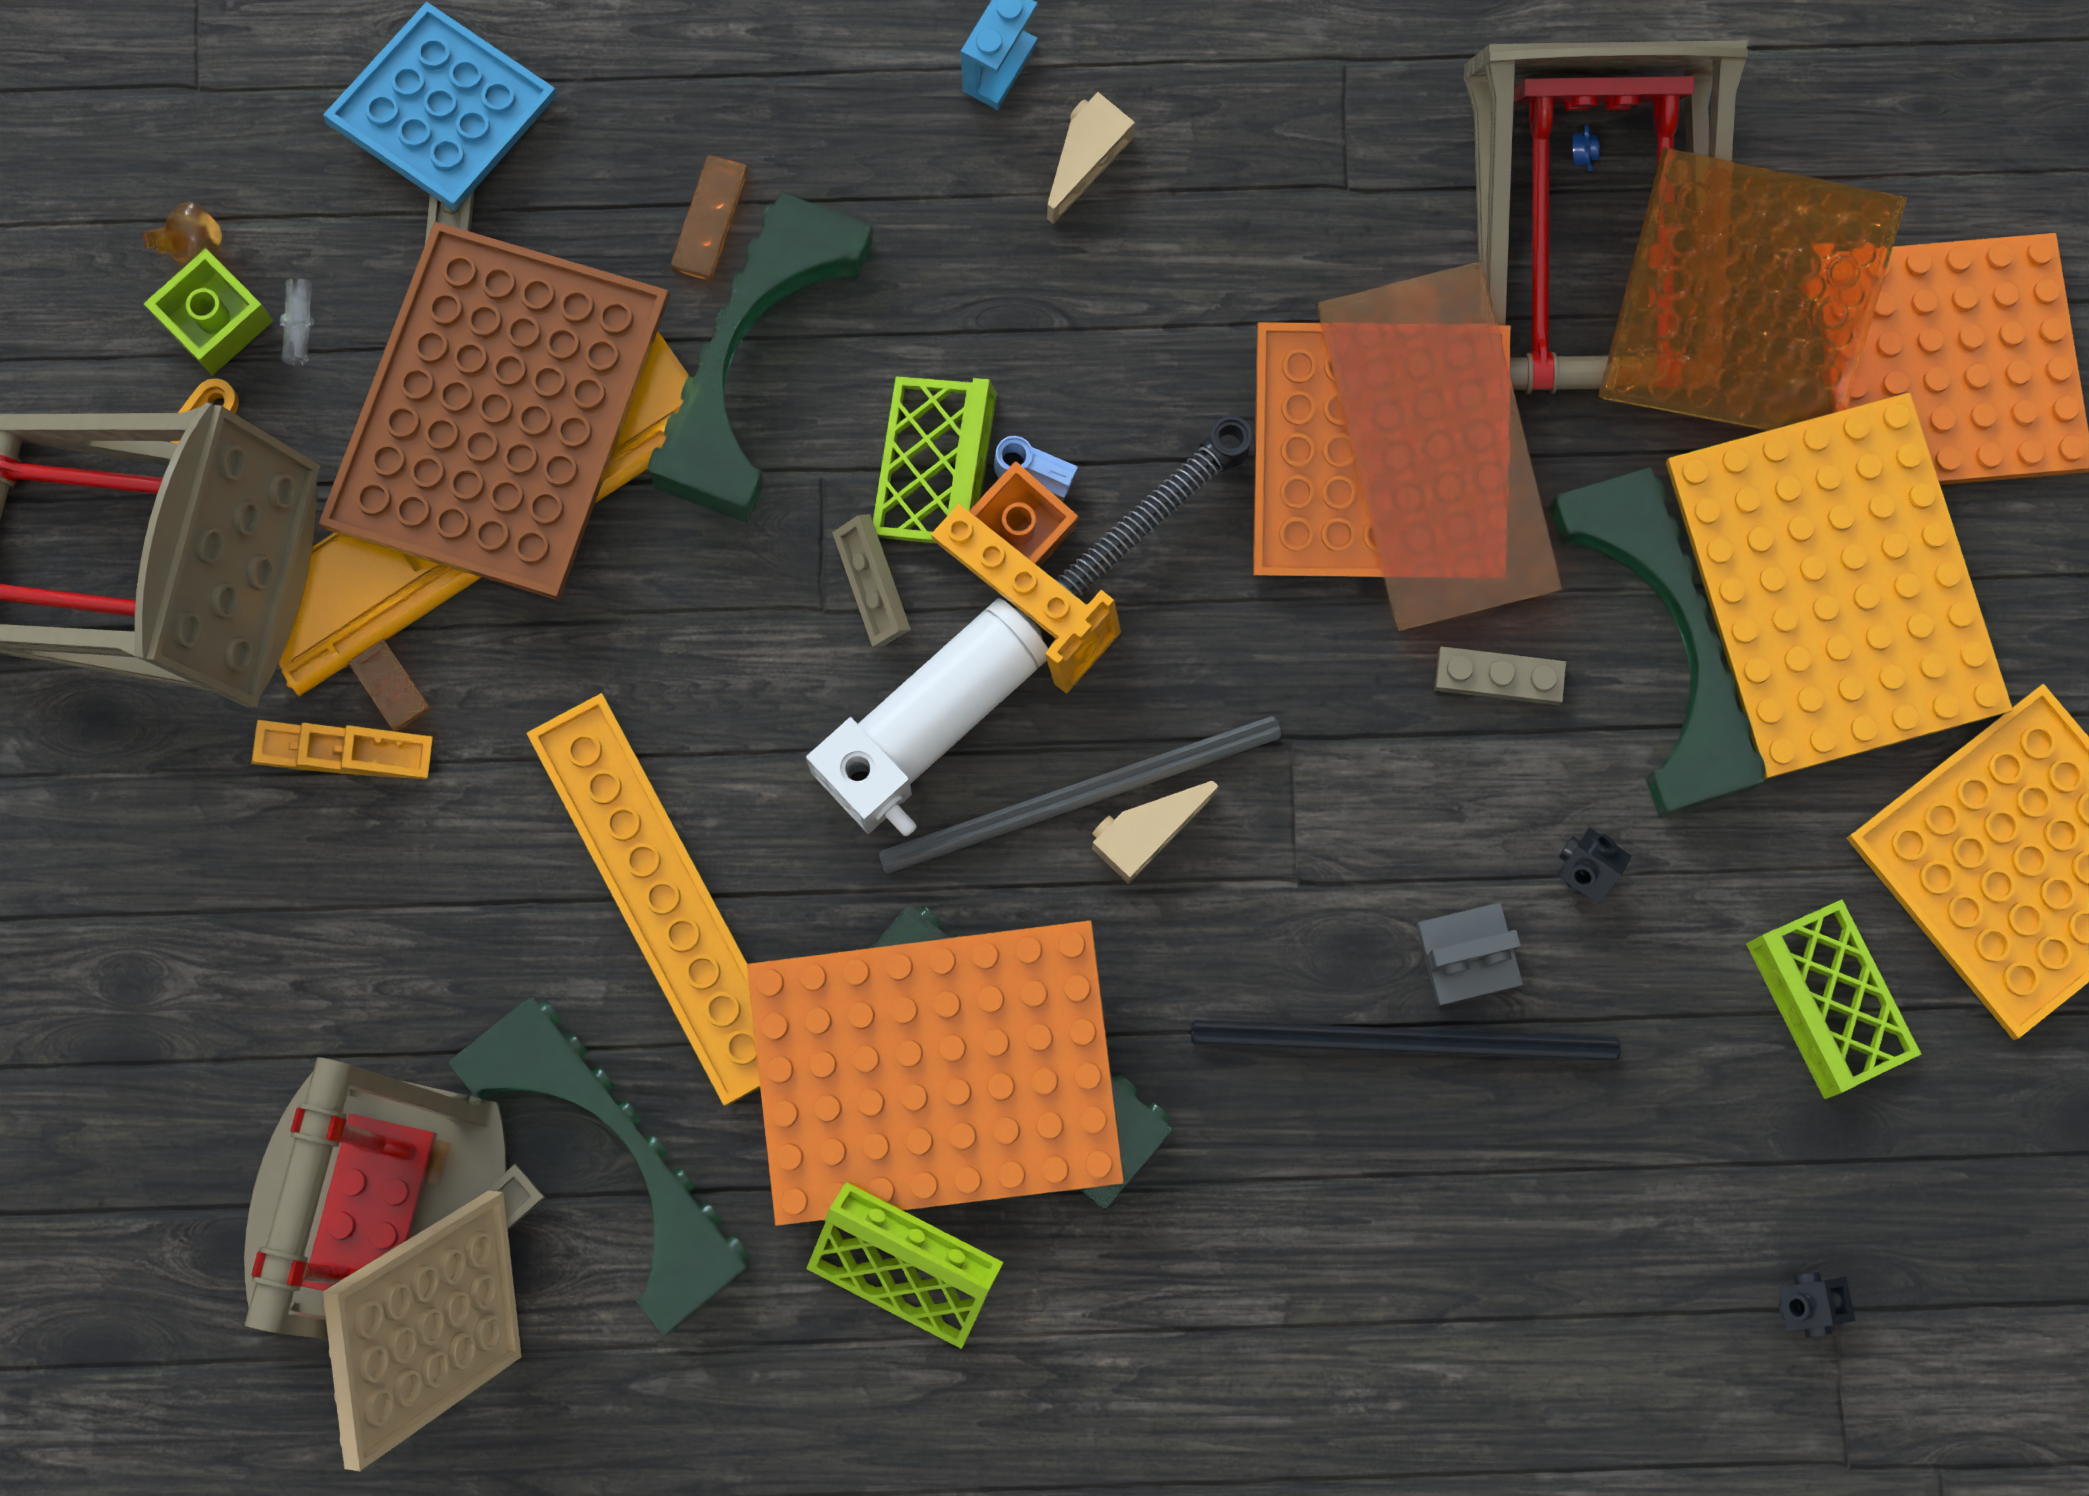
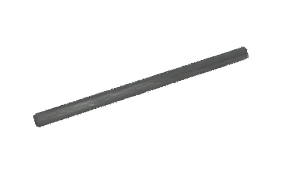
[879,716,1281,873]

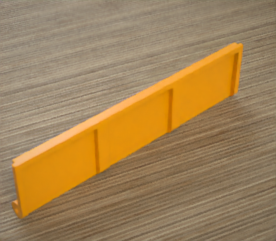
[278,332,721,697]

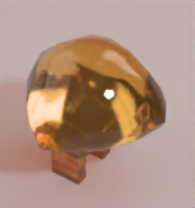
[143,201,223,268]

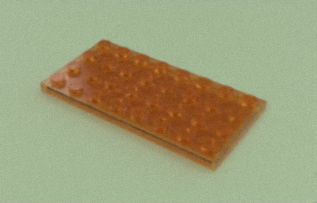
[1316,261,1562,631]

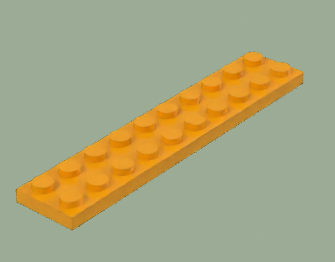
[527,693,760,1107]

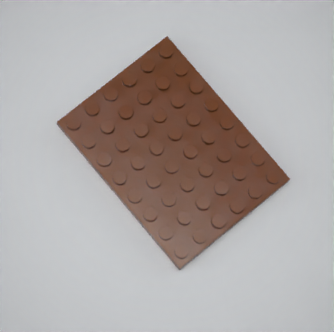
[318,221,670,601]

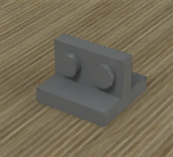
[1416,902,1523,1007]

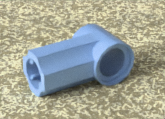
[993,436,1078,502]

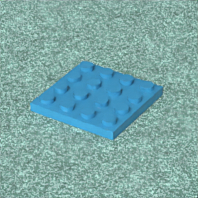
[323,2,557,211]

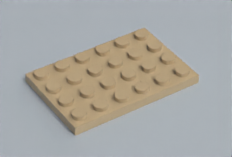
[322,1191,522,1471]

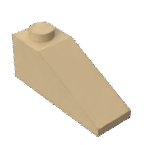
[1047,92,1135,224]
[1092,781,1219,884]

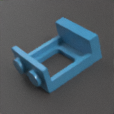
[961,0,1038,110]

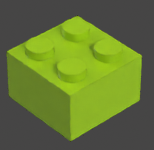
[144,248,274,376]

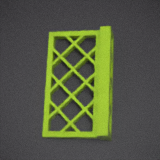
[873,376,997,544]
[1746,899,1921,1099]
[806,1182,1004,1349]

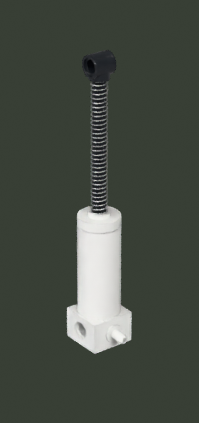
[806,415,1252,836]

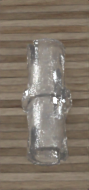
[280,278,314,365]

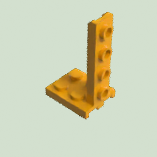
[931,504,1121,694]

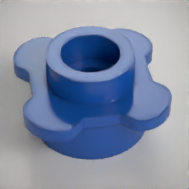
[1573,124,1601,172]

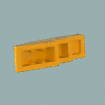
[251,720,433,779]

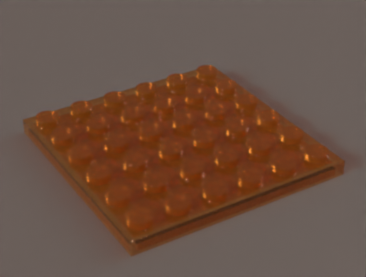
[1598,147,1907,431]

